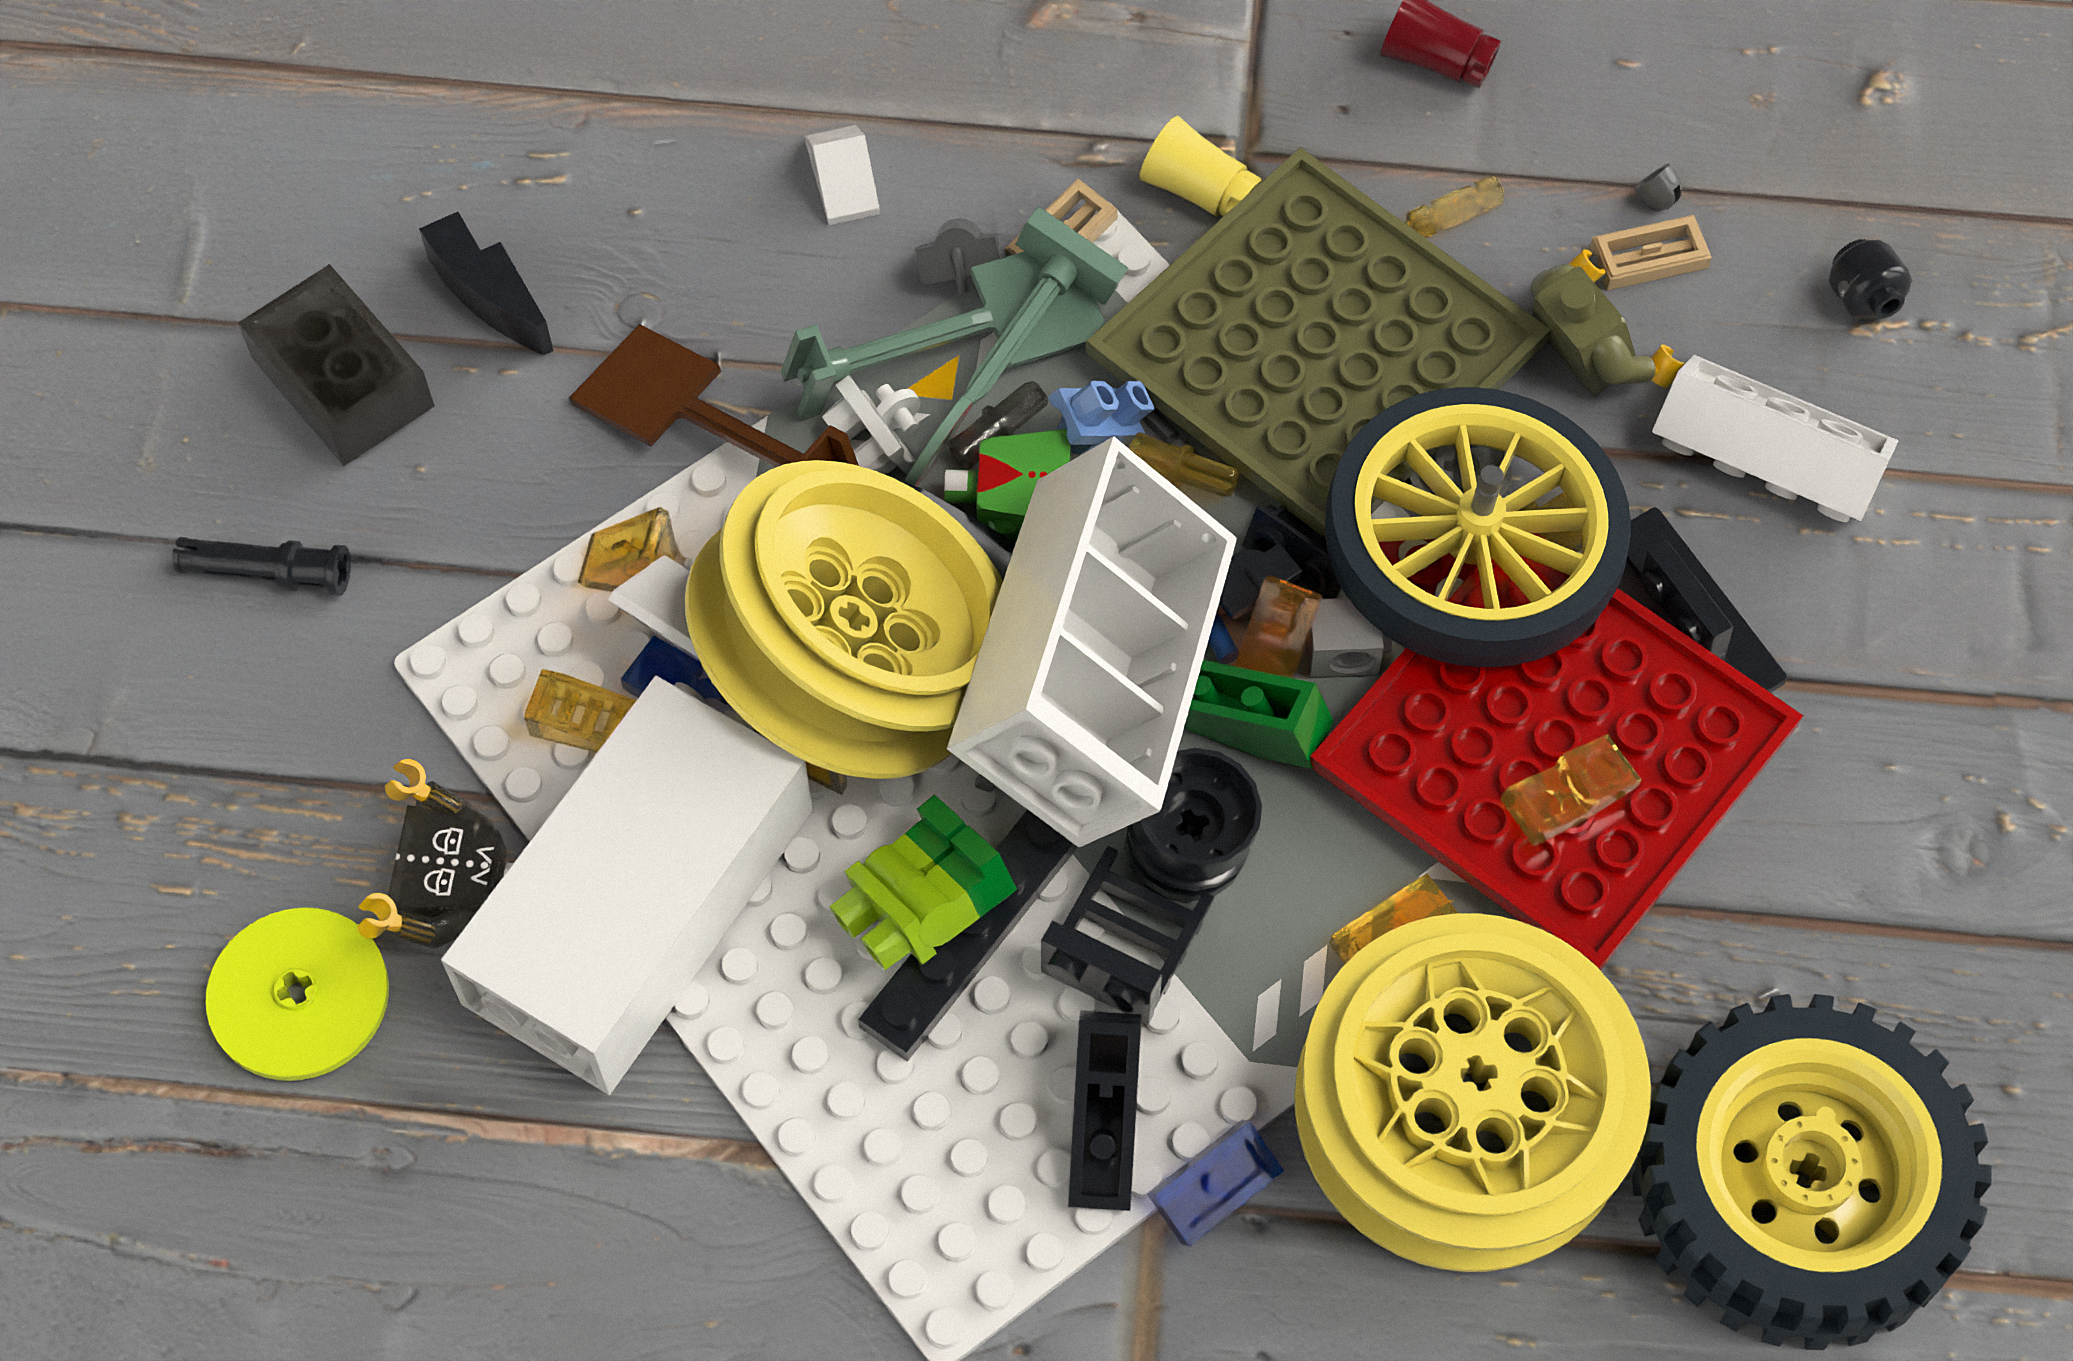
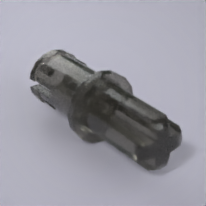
[947,381,1048,470]

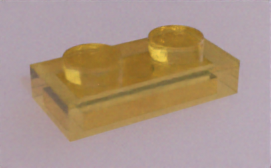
[1329,873,1458,964]

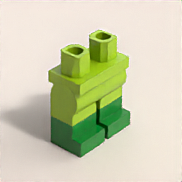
[829,794,1017,971]

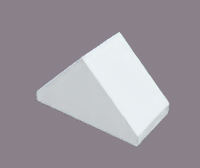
[805,125,880,225]

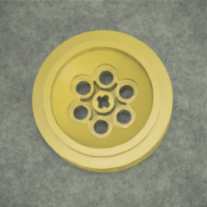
[685,460,1003,779]
[1294,913,1651,1272]

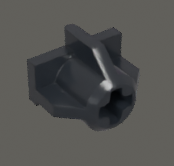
[1216,544,1302,623]

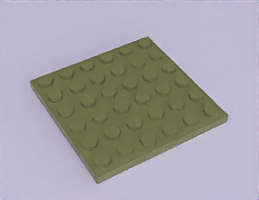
[1086,147,1551,539]

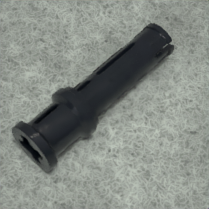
[173,537,351,596]

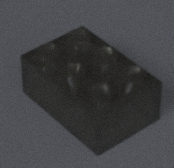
[238,264,435,466]

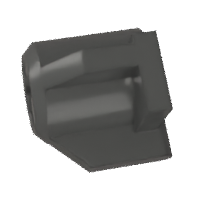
[915,218,1000,293]

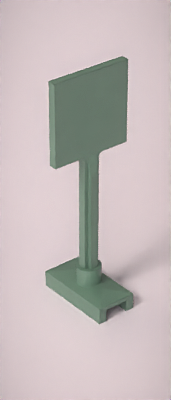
[781,251,1106,421]

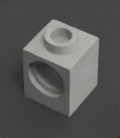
[1305,598,1392,677]

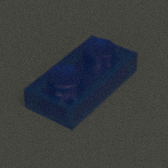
[1147,1120,1284,1246]

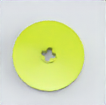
[206,908,389,1081]

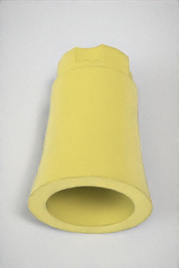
[1139,116,1263,217]

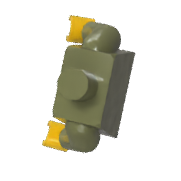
[1530,249,1685,397]

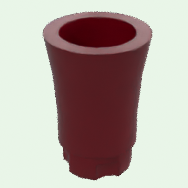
[1380,0,1501,88]

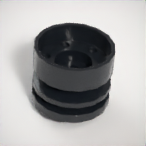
[1125,747,1262,902]

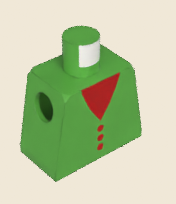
[945,429,1071,542]

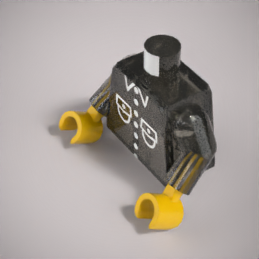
[357,759,514,949]

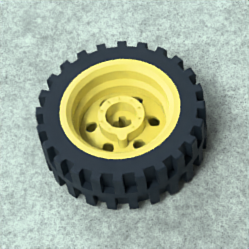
[1632,994,1992,1350]

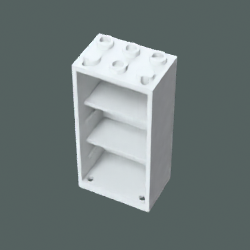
[947,436,1237,847]
[441,676,813,1096]

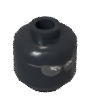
[1829,239,1912,320]

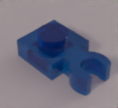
[621,636,728,705]

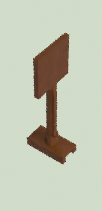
[569,324,859,467]

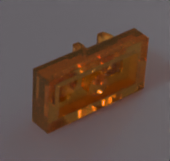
[1235,575,1323,678]

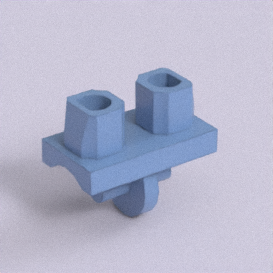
[1048,381,1154,454]

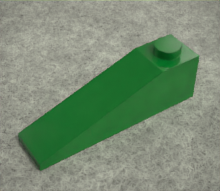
[1184,660,1334,769]

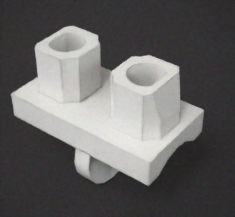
[822,375,921,475]

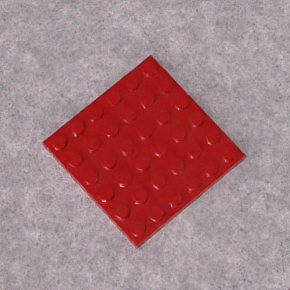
[1310,533,1804,971]

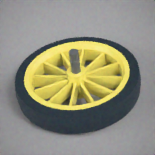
[1325,387,1631,667]

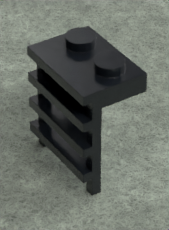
[1041,846,1214,1025]

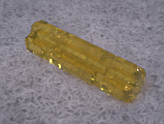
[1405,175,1505,238]

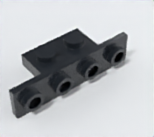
[1626,507,1787,693]

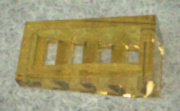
[524,669,637,753]

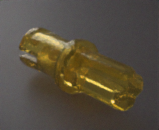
[1129,432,1239,497]

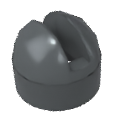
[1634,164,1682,210]

